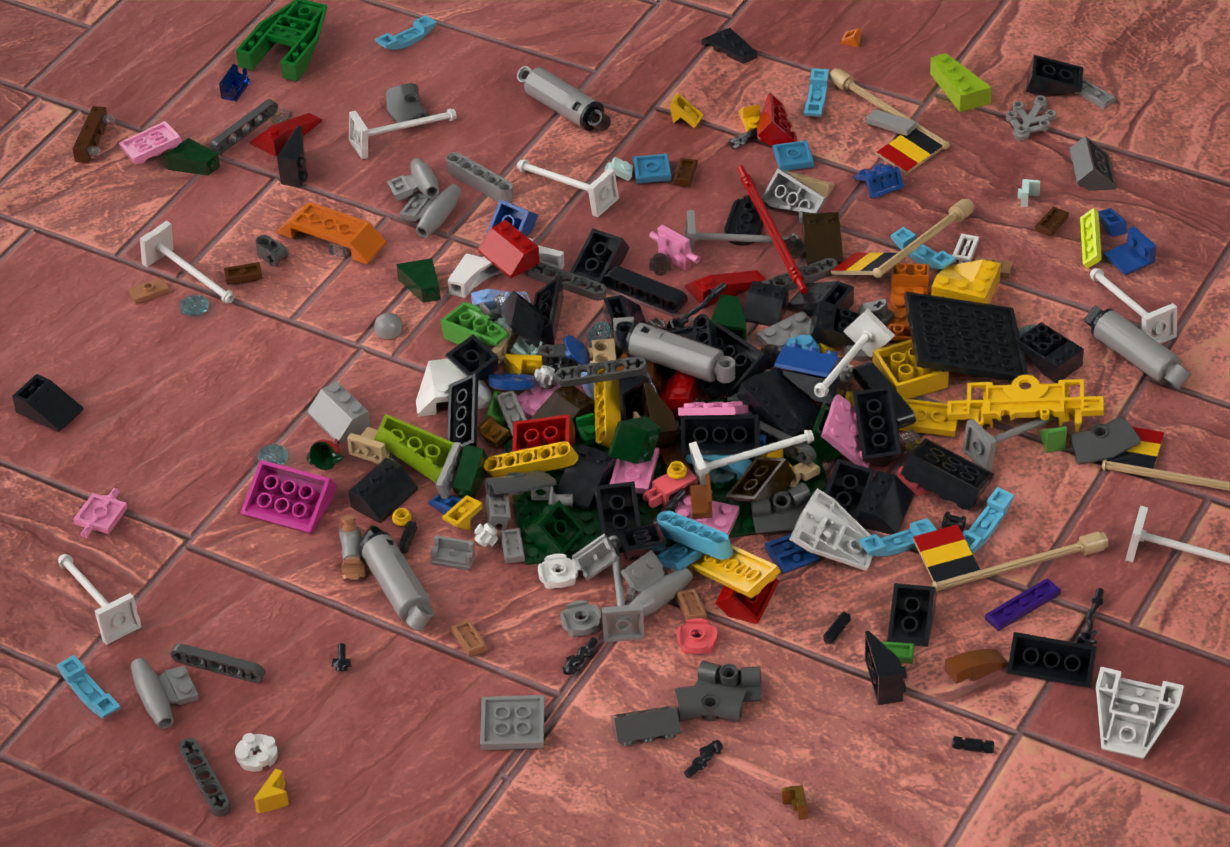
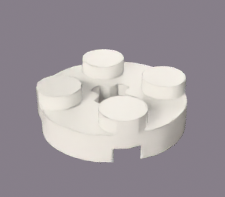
[538,554,578,589]
[235,733,278,772]

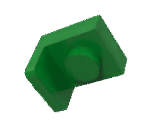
[576,413,597,446]

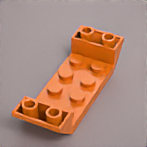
[277,202,386,265]
[889,263,929,342]

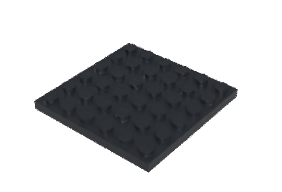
[904,292,1028,381]

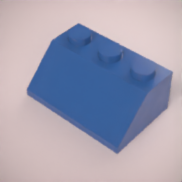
[774,343,843,380]

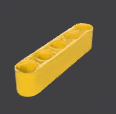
[594,369,621,448]
[483,441,578,478]

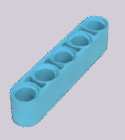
[657,511,733,560]

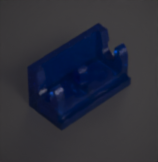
[219,64,250,102]

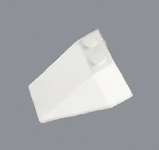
[416,359,492,417]
[789,488,873,571]
[1096,667,1184,760]

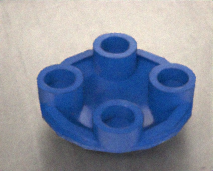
[564,335,591,365]

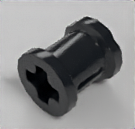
[942,512,966,532]

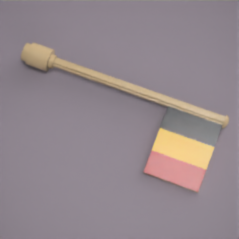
[829,68,950,175]
[831,199,974,278]
[1102,427,1230,491]
[913,524,1108,593]

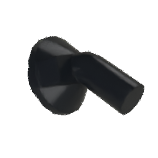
[331,643,352,671]

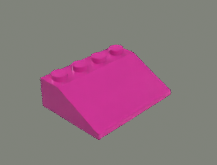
[240,459,337,534]

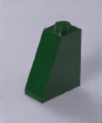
[164,138,220,176]
[396,258,441,303]
[711,294,747,341]
[452,445,488,498]

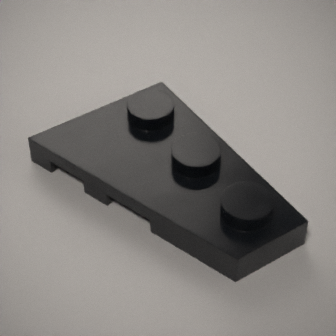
[702,28,758,64]

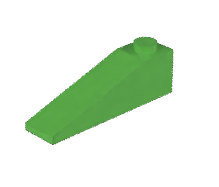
[440,302,509,346]

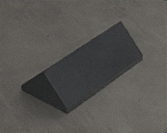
[533,275,564,345]
[447,373,479,449]
[852,386,902,467]
[681,414,762,455]
[1007,632,1097,688]

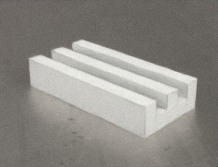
[952,233,979,263]

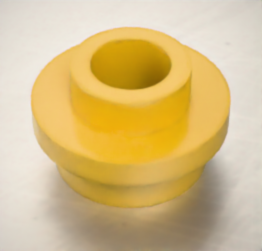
[667,461,687,479]
[392,508,412,526]

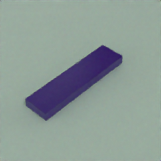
[985,578,1061,631]

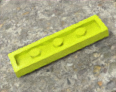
[1080,208,1102,269]

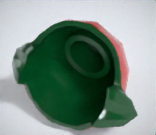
[306,439,344,471]

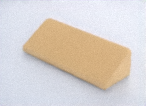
[784,171,835,198]

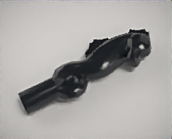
[651,489,687,524]
[563,637,598,675]
[684,740,723,778]

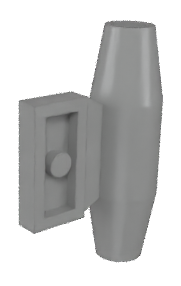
[387,158,439,201]
[399,184,462,238]
[620,550,693,617]
[131,658,198,729]

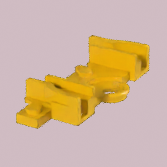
[947,375,1104,432]

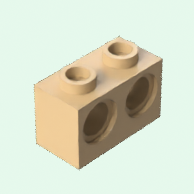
[588,339,616,363]

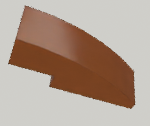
[945,649,1008,684]

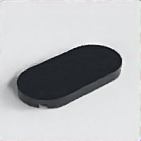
[724,195,768,245]

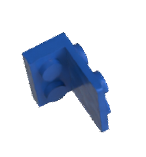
[853,163,904,198]
[1104,226,1157,275]

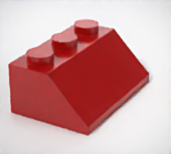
[478,220,540,279]
[658,371,697,419]
[512,414,575,452]
[715,578,779,624]

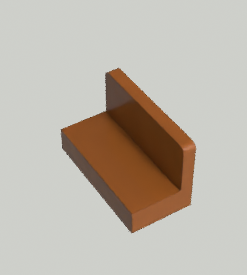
[690,474,712,519]

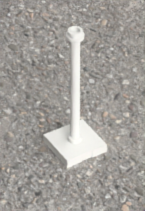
[349,108,457,159]
[517,159,619,217]
[140,221,235,304]
[1090,268,1177,343]
[814,309,894,397]
[689,430,814,495]
[1125,506,1230,564]
[58,554,142,645]

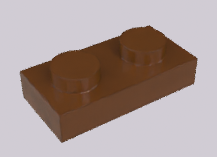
[224,262,263,285]

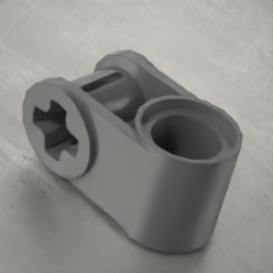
[255,235,289,266]
[858,299,894,324]
[539,344,575,368]

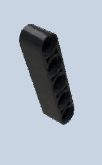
[602,265,688,314]
[693,314,724,399]
[852,361,916,430]

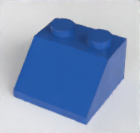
[487,199,538,237]

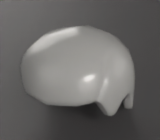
[374,313,402,339]

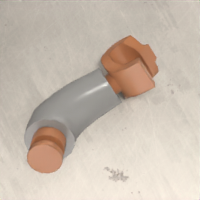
[339,515,366,581]

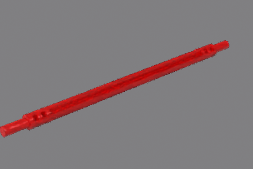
[737,165,808,294]

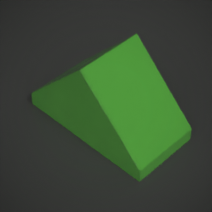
[1038,426,1067,453]

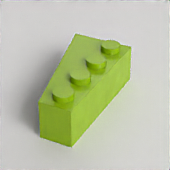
[930,53,992,112]
[374,414,454,483]

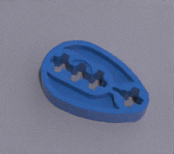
[488,374,535,390]

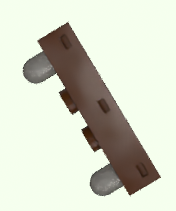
[72,106,116,163]

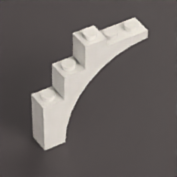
[448,238,565,298]

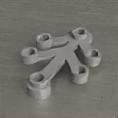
[1006,95,1056,141]

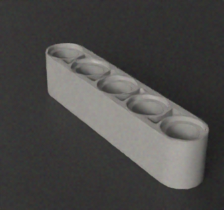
[446,152,514,203]

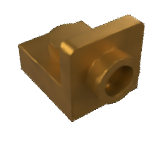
[478,415,512,448]
[782,785,808,820]

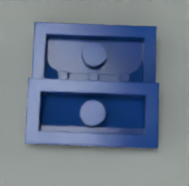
[764,534,819,574]

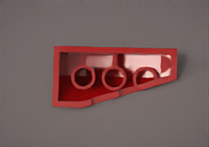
[757,92,797,146]
[250,113,322,157]
[685,270,766,308]

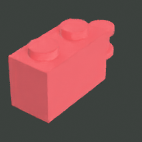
[642,466,698,508]

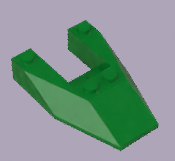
[236,0,328,81]

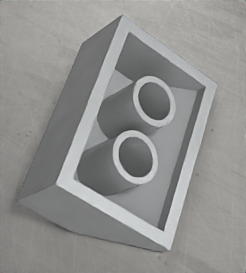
[307,381,370,444]

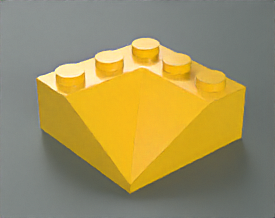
[931,260,1001,304]
[872,339,949,399]

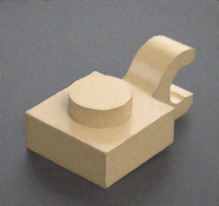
[789,462,820,488]

